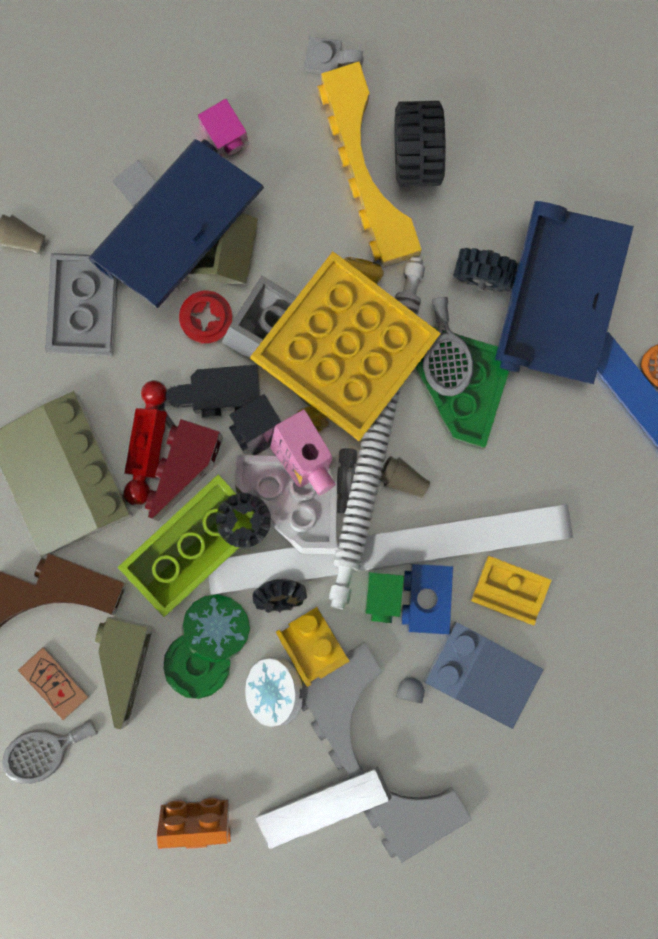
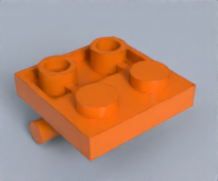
[157,798,231,849]

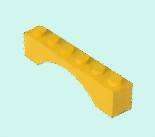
[317,61,422,268]

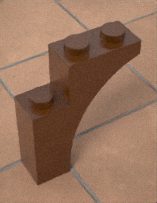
[0,553,128,628]

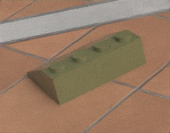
[0,391,133,558]

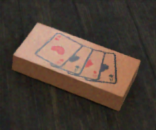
[18,647,89,720]

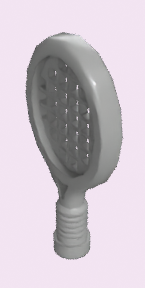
[423,297,473,397]
[2,719,98,784]

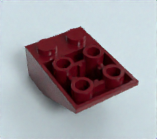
[145,419,224,521]

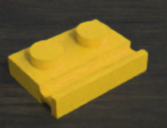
[470,555,552,626]
[275,607,350,687]

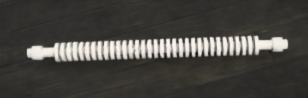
[329,257,425,609]

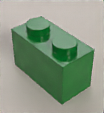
[364,572,404,623]

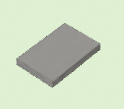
[45,253,117,356]

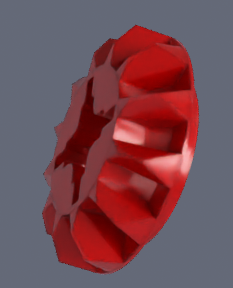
[179,290,232,344]

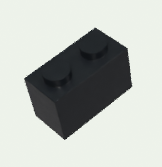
[229,394,281,455]

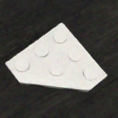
[235,455,337,554]

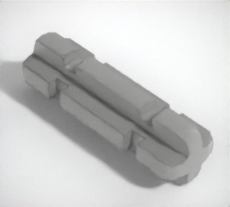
[336,448,357,514]

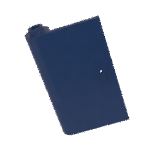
[88,139,264,309]
[495,201,634,385]

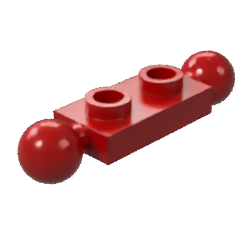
[123,380,167,506]

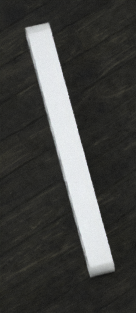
[208,504,573,595]

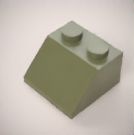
[187,213,258,284]

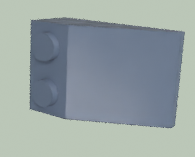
[423,622,544,729]

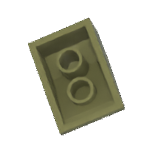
[95,617,154,730]

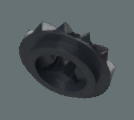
[216,493,271,548]
[252,579,307,613]

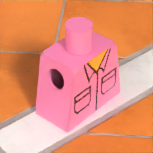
[270,409,336,496]

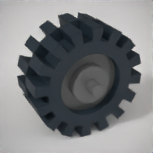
[453,248,518,292]

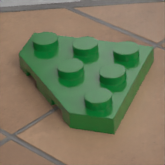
[415,326,509,449]

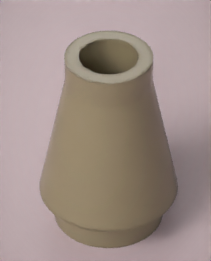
[0,214,46,254]
[378,456,430,499]

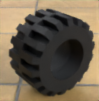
[394,100,446,187]

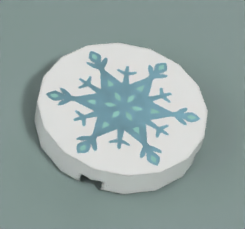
[245,658,303,727]

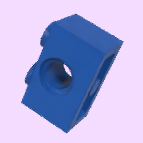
[401,564,453,634]

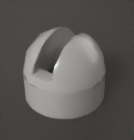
[396,678,425,704]

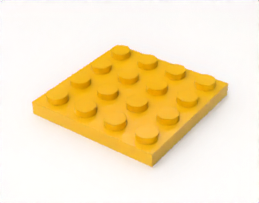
[250,251,441,441]

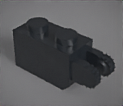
[165,364,261,418]

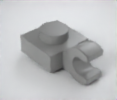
[304,36,364,74]

